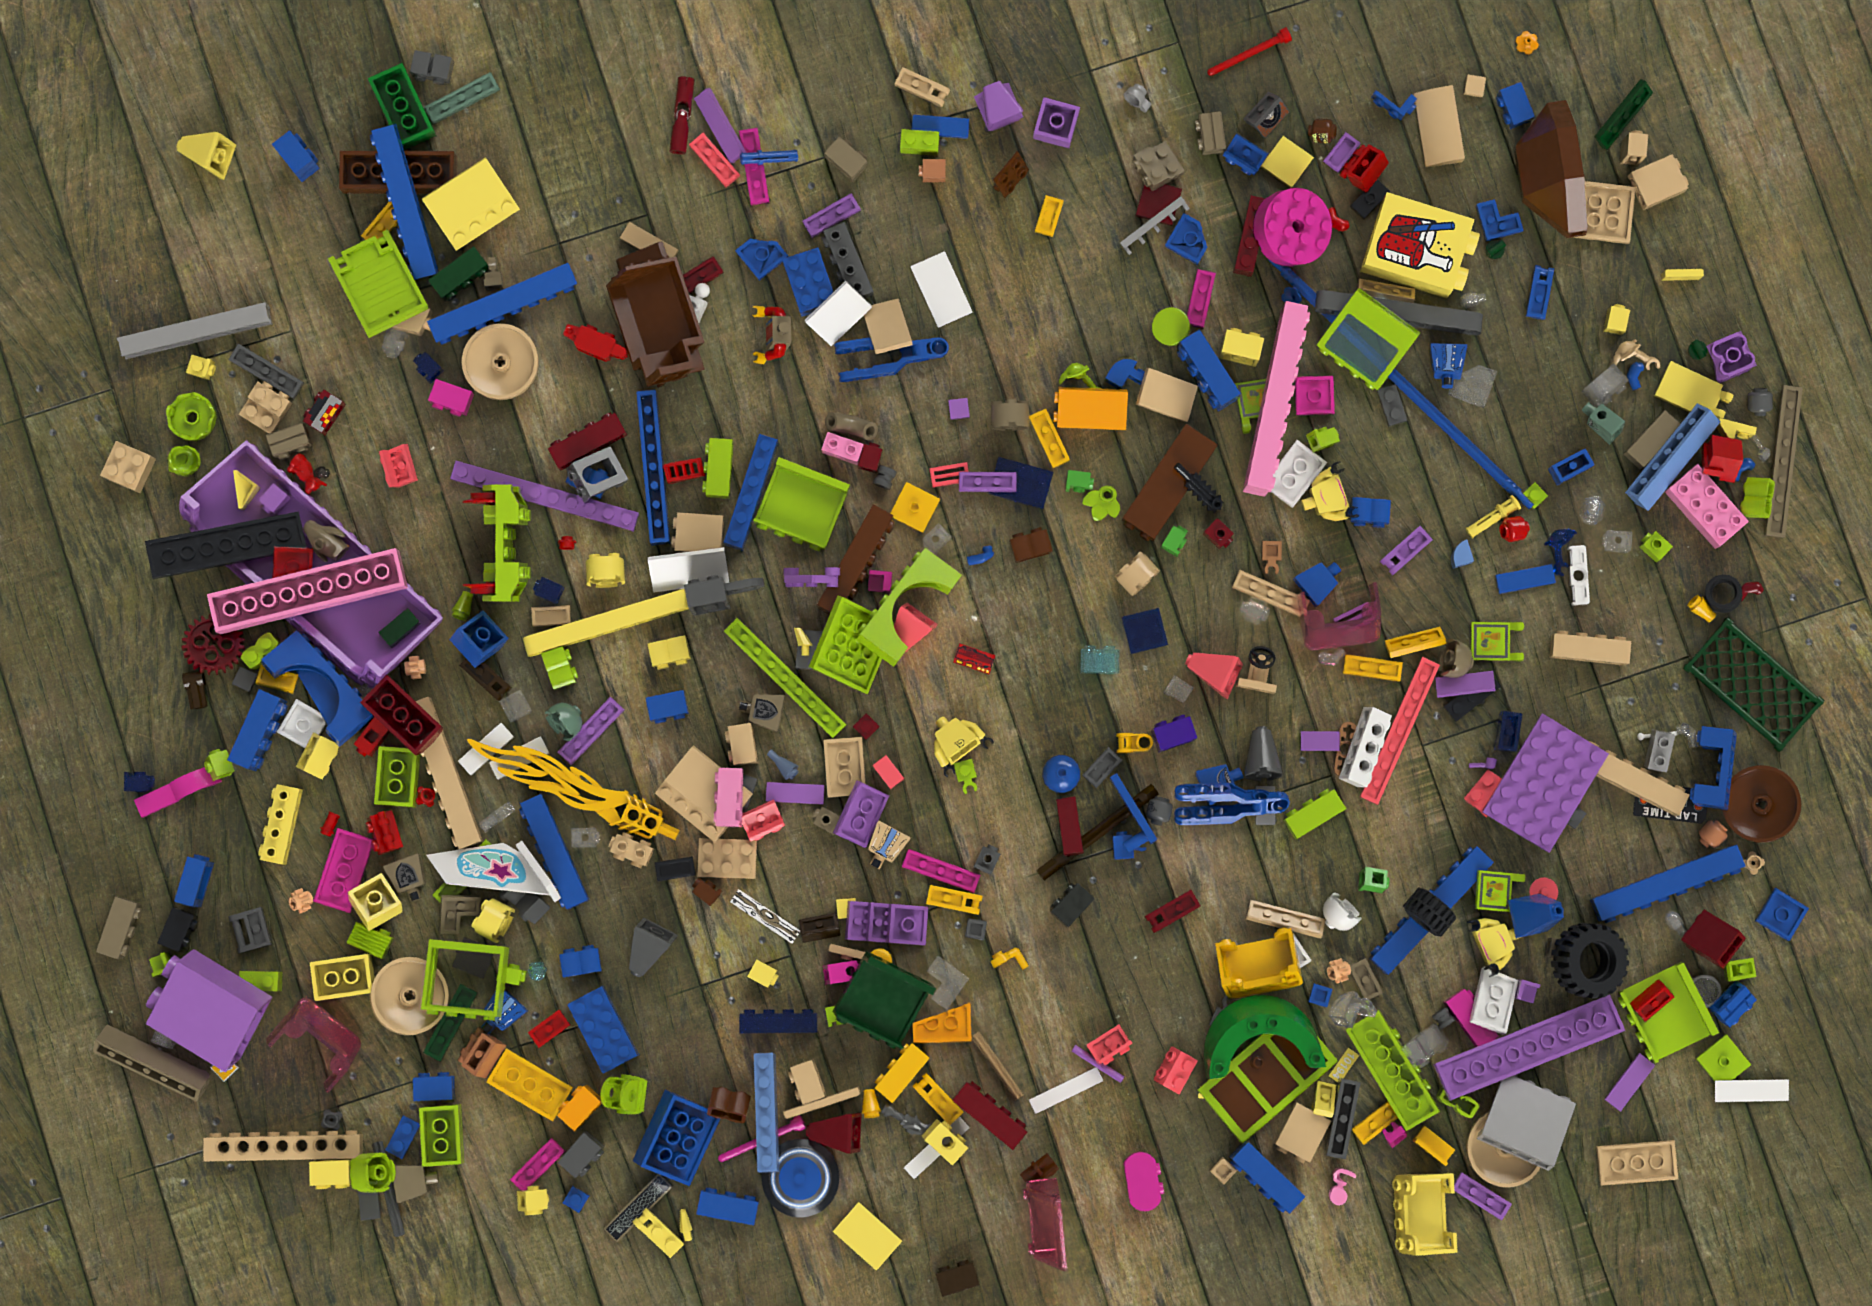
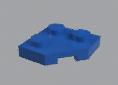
[1165,213,1207,265]
[735,239,789,281]

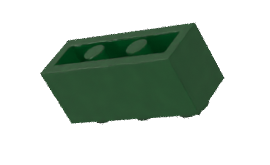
[428,246,489,302]

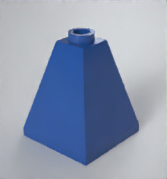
[1508,894,1564,938]

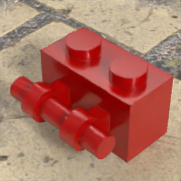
[1339,144,1389,193]
[366,810,403,855]

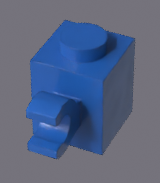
[1112,831,1147,860]

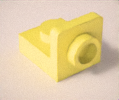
[186,355,216,380]

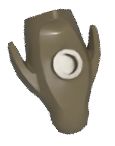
[303,520,350,562]

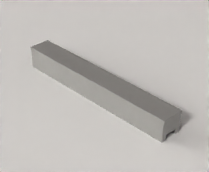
[117,302,272,359]

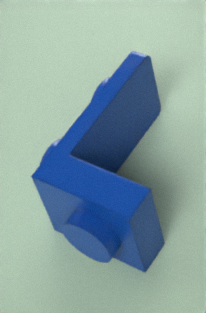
[1371,90,1417,120]

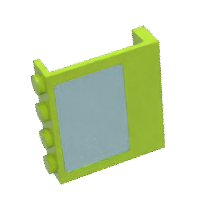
[1316,288,1421,390]

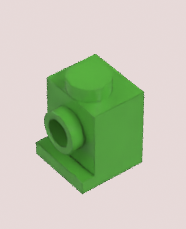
[1065,470,1094,493]
[1161,525,1188,557]
[1358,867,1390,893]

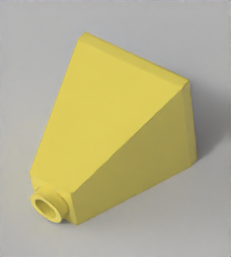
[177,132,236,180]

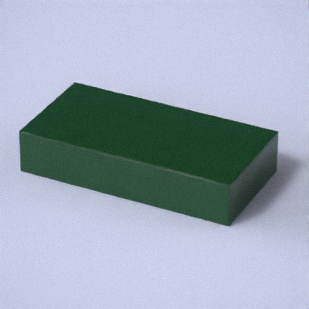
[378,608,421,648]

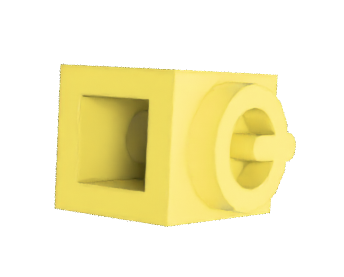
[517,1185,549,1215]

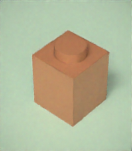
[919,159,945,182]

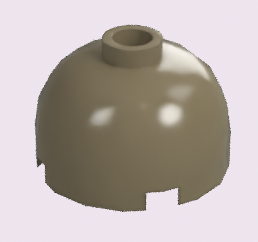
[1438,639,1474,678]

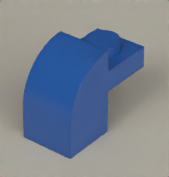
[1104,359,1145,389]

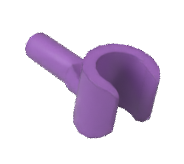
[1469,757,1497,770]

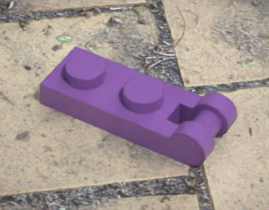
[1380,526,1433,576]

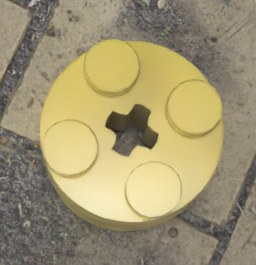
[586,553,625,588]
[471,898,515,943]

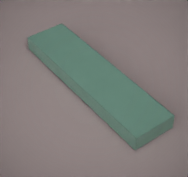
[424,72,500,125]

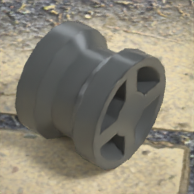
[1432,1006,1457,1029]

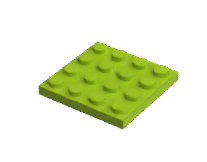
[809,596,894,695]

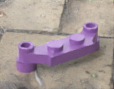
[783,567,840,587]

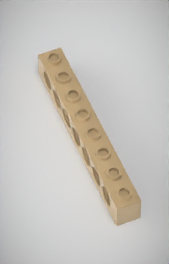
[203,1130,363,1161]

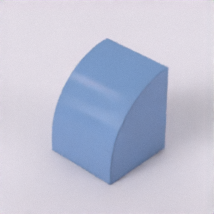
[1451,540,1474,569]

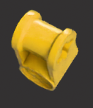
[1116,733,1153,753]

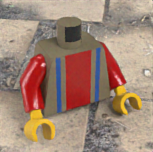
[752,306,791,365]

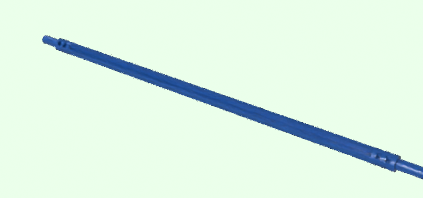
[1268,259,1534,509]

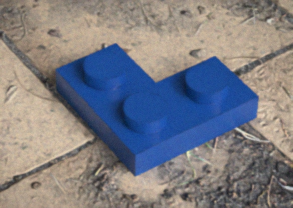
[1476,199,1523,242]

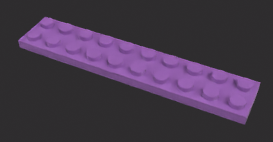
[1434,995,1626,1101]

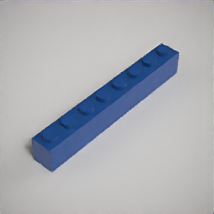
[370,124,439,279]
[427,263,577,345]
[636,390,671,546]
[1590,845,1746,923]
[1369,846,1494,975]

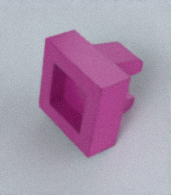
[1382,1122,1407,1148]

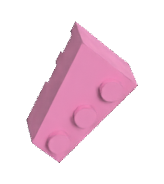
[714,768,743,827]

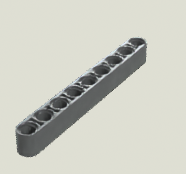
[1315,290,1483,335]

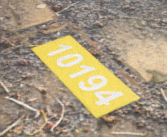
[1329,1048,1360,1083]

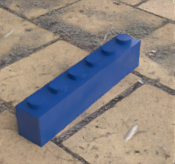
[724,434,778,551]
[519,794,589,910]

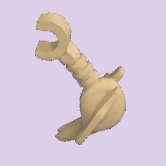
[1612,339,1660,370]

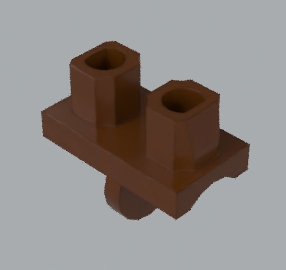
[1020,1153,1059,1190]

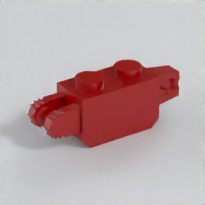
[563,324,628,362]

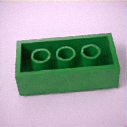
[368,63,437,150]

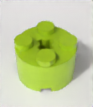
[350,1153,396,1193]

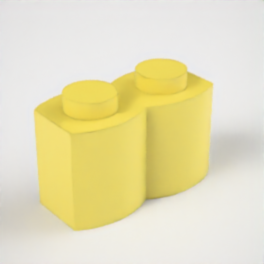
[648,635,691,670]

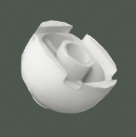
[1323,893,1362,931]

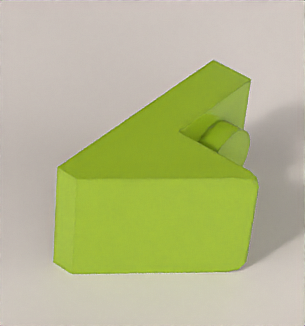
[1724,958,1756,981]

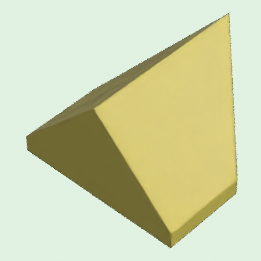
[233,470,261,510]

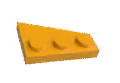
[913,1002,971,1044]

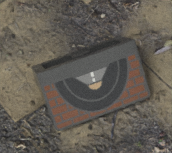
[1243,92,1289,138]

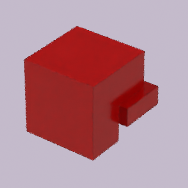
[1701,435,1743,483]

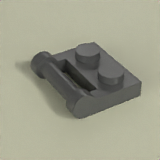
[228,907,272,954]

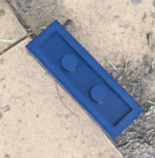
[912,115,969,139]
[1495,564,1556,594]

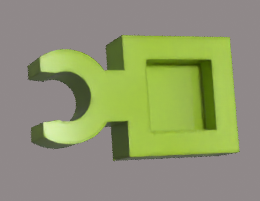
[953,759,977,794]

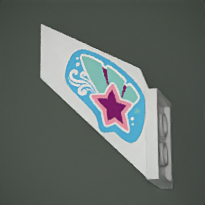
[426,841,561,902]

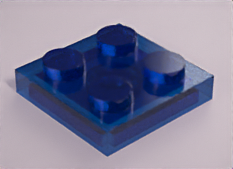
[1121,608,1168,654]

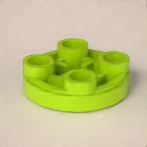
[1152,307,1190,346]

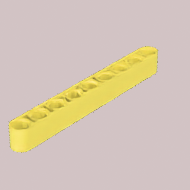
[522,589,689,657]

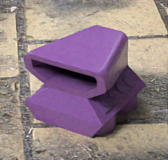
[974,81,1023,131]
[1707,331,1757,383]

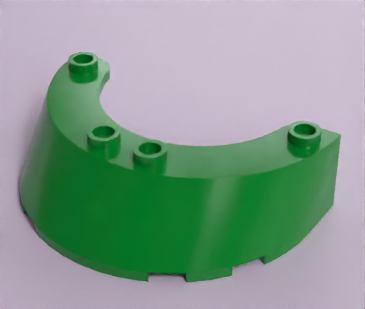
[1204,995,1326,1079]

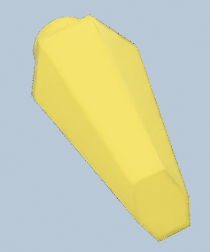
[794,628,812,656]
[680,1209,693,1241]

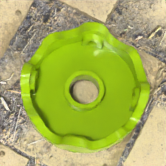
[166,392,216,441]

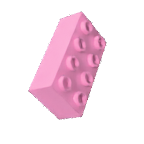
[1665,464,1749,549]

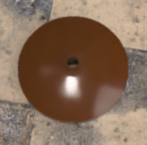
[1722,765,1802,843]

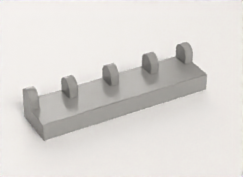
[1120,196,1190,255]

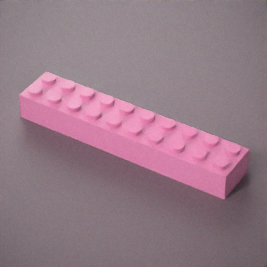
[1243,301,1310,497]
[207,548,408,634]

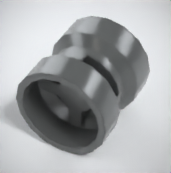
[873,465,897,490]

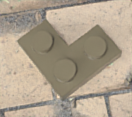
[439,895,481,934]

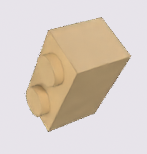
[1620,130,1648,166]

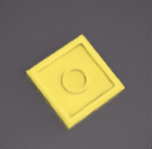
[1261,136,1314,188]

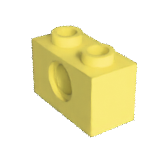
[922,1119,968,1166]

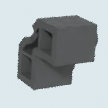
[498,890,550,924]

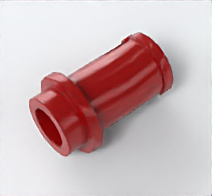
[320,811,340,837]

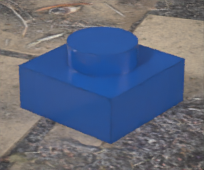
[1308,983,1332,1008]
[563,1186,590,1213]

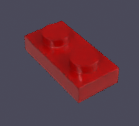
[528,1009,571,1048]

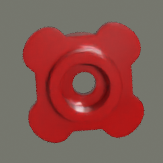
[415,786,435,807]

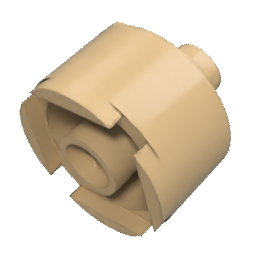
[1115,552,1160,596]

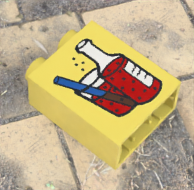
[1360,192,1480,299]

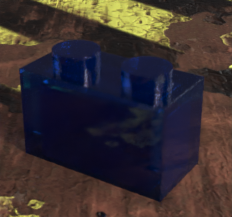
[1494,710,1522,753]

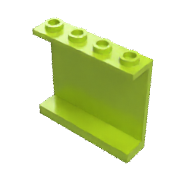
[1618,961,1719,1063]

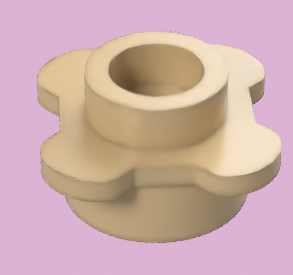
[1744,851,1765,875]

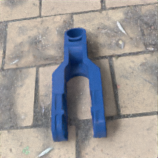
[834,337,949,382]
[1174,783,1290,825]

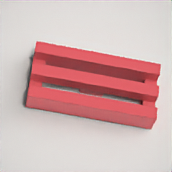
[929,462,969,488]

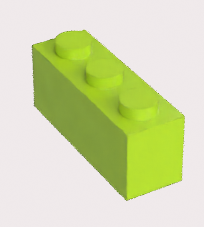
[702,438,734,499]
[1283,788,1346,840]

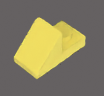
[1716,418,1757,439]
[1311,1081,1336,1118]

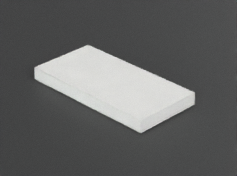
[648,547,729,593]

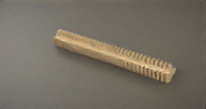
[971,1031,1024,1101]

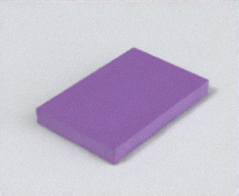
[833,780,889,848]

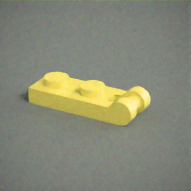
[632,1208,684,1258]

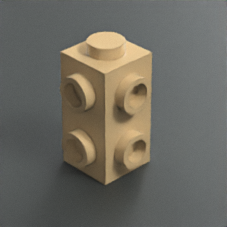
[608,832,654,868]

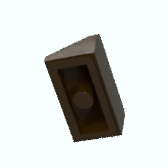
[799,912,841,943]

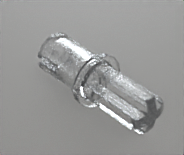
[478,802,515,833]

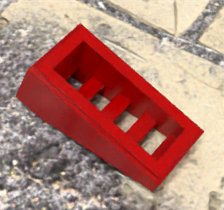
[663,457,705,485]

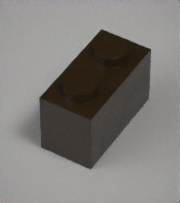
[935,1259,980,1297]

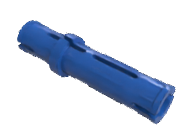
[740,150,798,165]

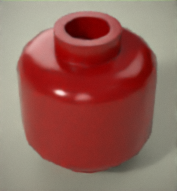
[1499,516,1530,542]

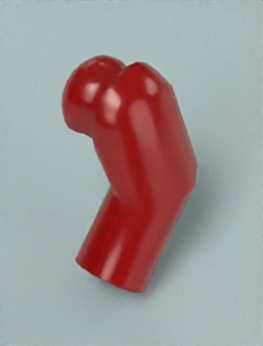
[1328,207,1350,232]

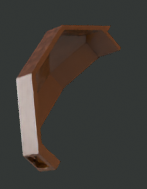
[1514,100,1587,238]

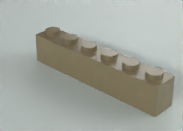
[93,1025,211,1102]

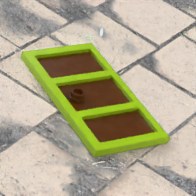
[1197,1034,1338,1144]

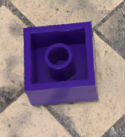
[1151,714,1197,753]

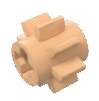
[404,656,426,680]
[289,888,313,914]
[1327,958,1351,984]

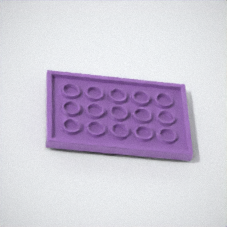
[1482,713,1609,853]

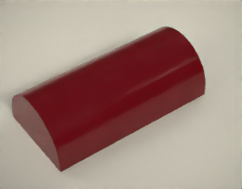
[360,674,443,755]

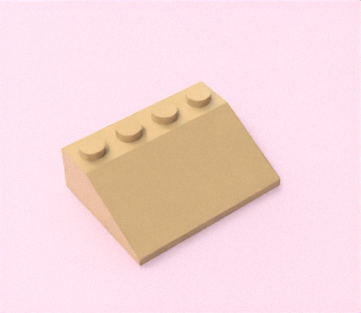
[655,745,753,842]

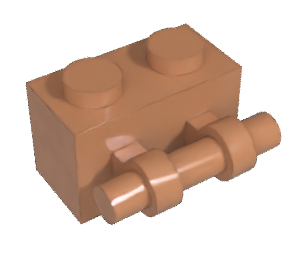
[458,1027,507,1078]

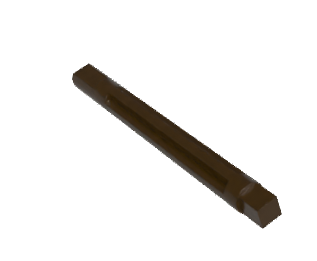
[1036,784,1159,881]

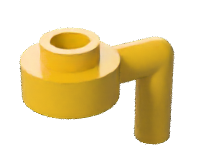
[990,947,1029,970]

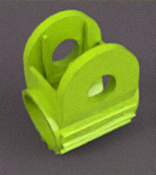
[601,1074,647,1114]

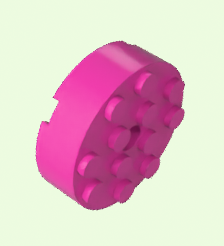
[1254,188,1332,266]

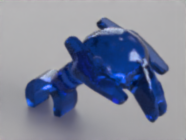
[1544,529,1577,576]

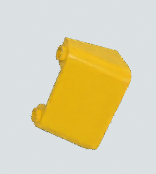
[1215,928,1303,999]

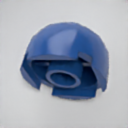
[1042,755,1081,793]

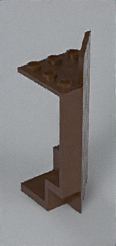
[606,241,705,388]

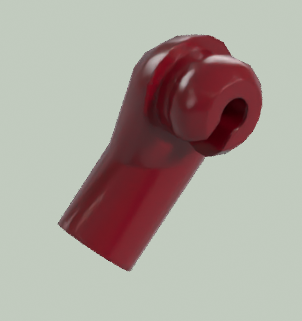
[1734,581,1764,602]

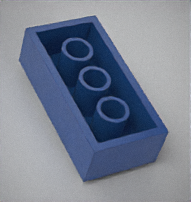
[1177,329,1241,412]
[227,689,288,771]
[567,986,639,1074]
[1229,1141,1306,1214]

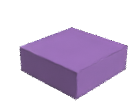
[948,398,970,420]

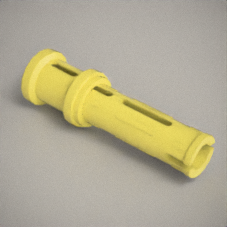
[1465,495,1521,539]

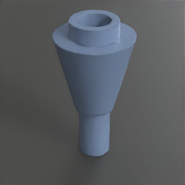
[767,749,799,780]

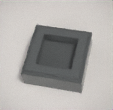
[232,667,258,692]
[965,918,987,940]

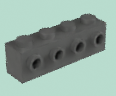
[822,222,874,299]

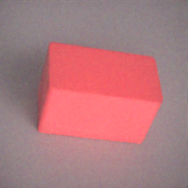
[872,755,904,789]

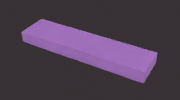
[694,88,747,163]
[557,696,624,766]

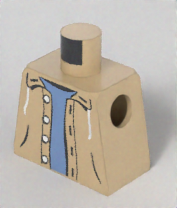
[868,820,911,869]

